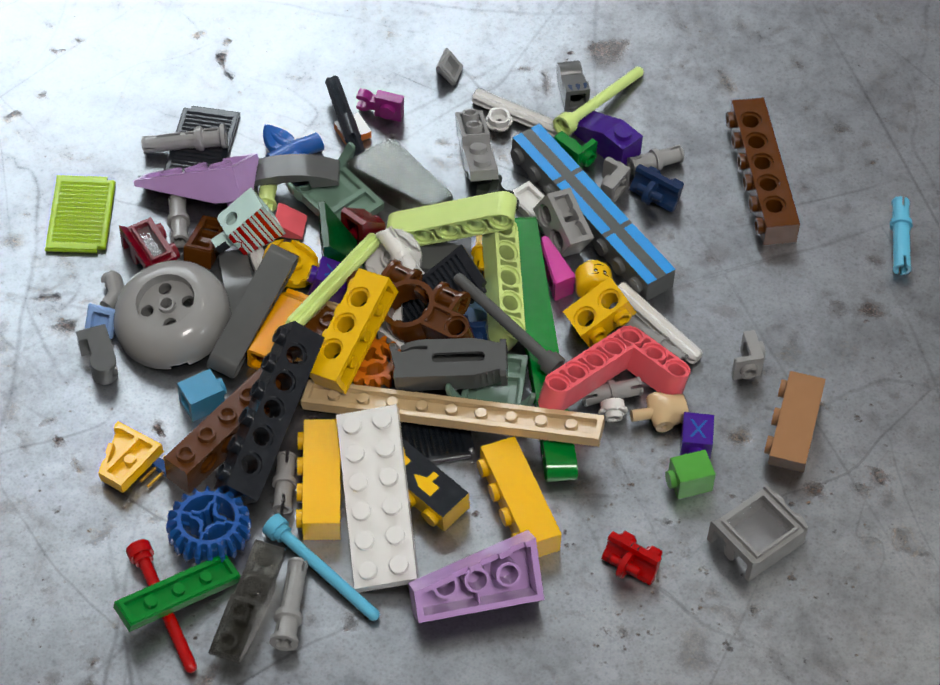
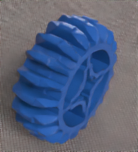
[166,485,252,565]

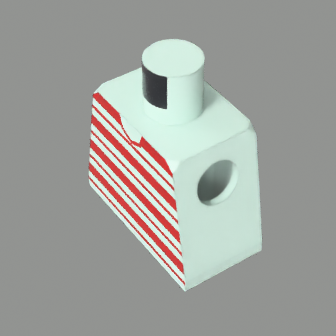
[211,187,286,255]

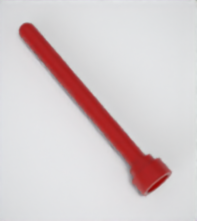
[126,539,197,673]

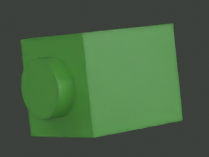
[665,450,716,499]

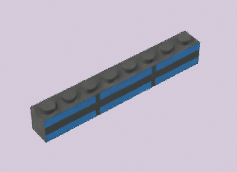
[511,123,676,301]

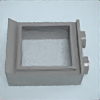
[707,485,808,582]

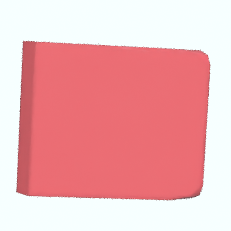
[275,203,307,240]

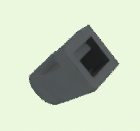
[556,60,590,111]
[76,324,118,385]

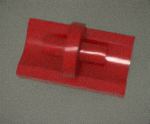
[601,531,663,585]

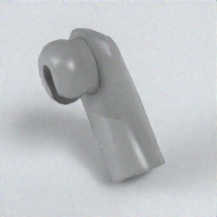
[100,270,124,309]

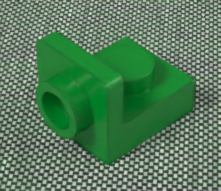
[554,131,597,169]

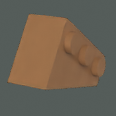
[764,371,826,473]

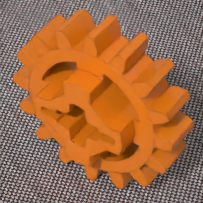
[352,335,401,388]

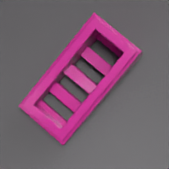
[541,236,575,301]

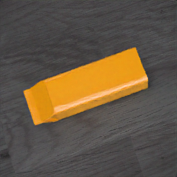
[247,288,309,370]

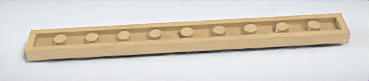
[301,379,605,447]

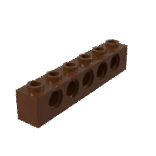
[726,98,800,245]

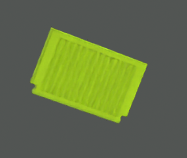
[45,175,116,253]

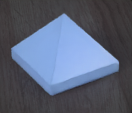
[85,303,115,339]

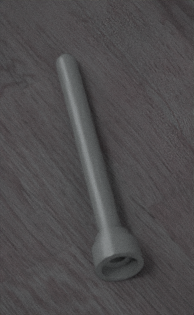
[454,273,566,375]

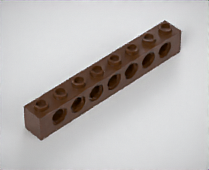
[164,306,349,494]

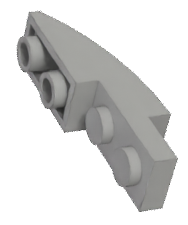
[455,109,499,182]

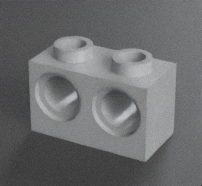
[533,188,594,257]

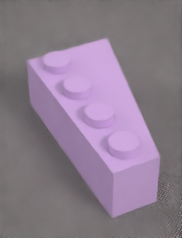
[408,530,544,623]

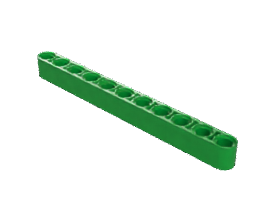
[515,216,578,482]

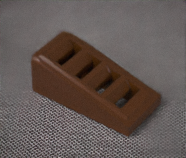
[184,215,224,270]

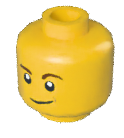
[575,260,612,298]

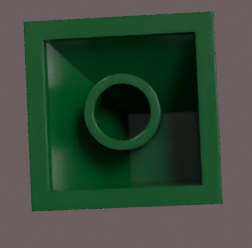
[319,201,364,270]

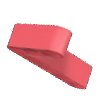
[538,326,691,410]

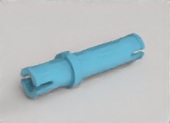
[890,196,913,275]

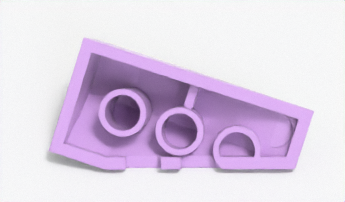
[133,153,259,206]

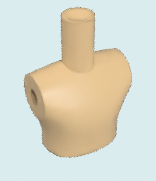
[630,392,689,432]

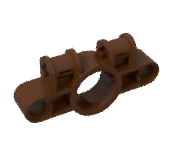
[347,259,475,343]

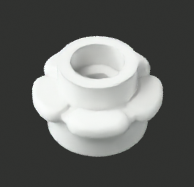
[486,107,513,132]
[598,398,628,422]

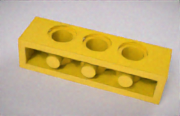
[309,268,399,394]

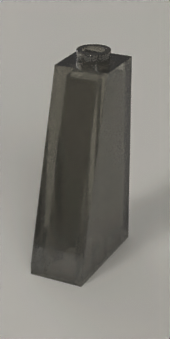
[347,137,453,210]

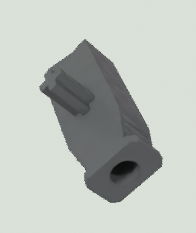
[389,338,508,392]

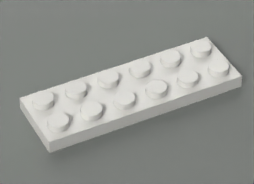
[336,404,419,593]

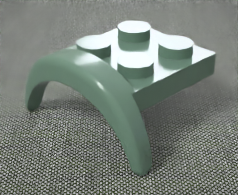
[287,142,384,221]
[445,353,536,406]

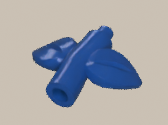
[263,124,324,157]

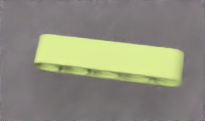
[386,191,517,246]
[482,221,525,351]

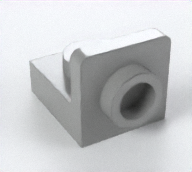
[600,157,631,203]

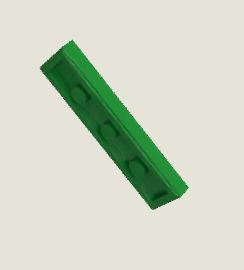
[113,553,241,632]

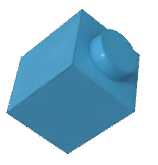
[177,369,227,422]

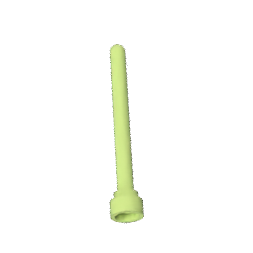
[553,67,644,136]

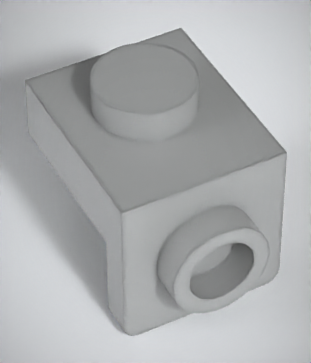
[731,330,765,380]

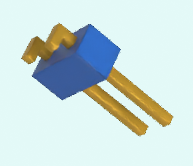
[140,455,166,488]

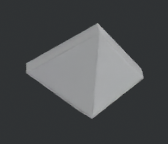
[436,48,463,86]

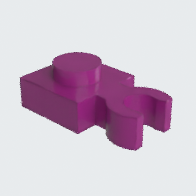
[356,88,404,122]

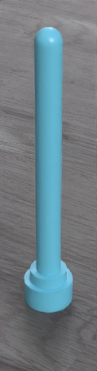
[262,514,380,621]

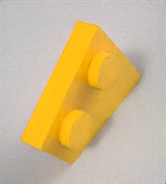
[98,421,164,493]

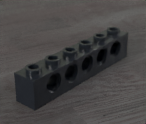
[214,321,324,505]

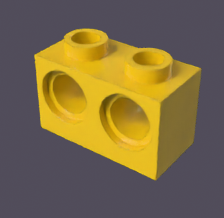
[563,277,637,348]

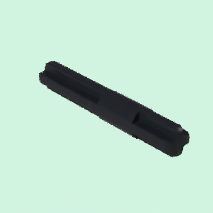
[325,75,367,163]

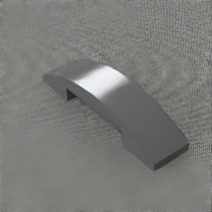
[254,154,340,192]
[217,249,252,316]

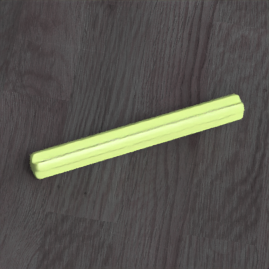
[285,233,381,326]

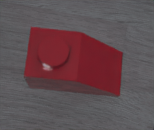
[341,207,386,245]

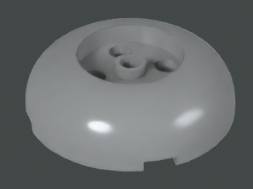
[114,260,231,370]

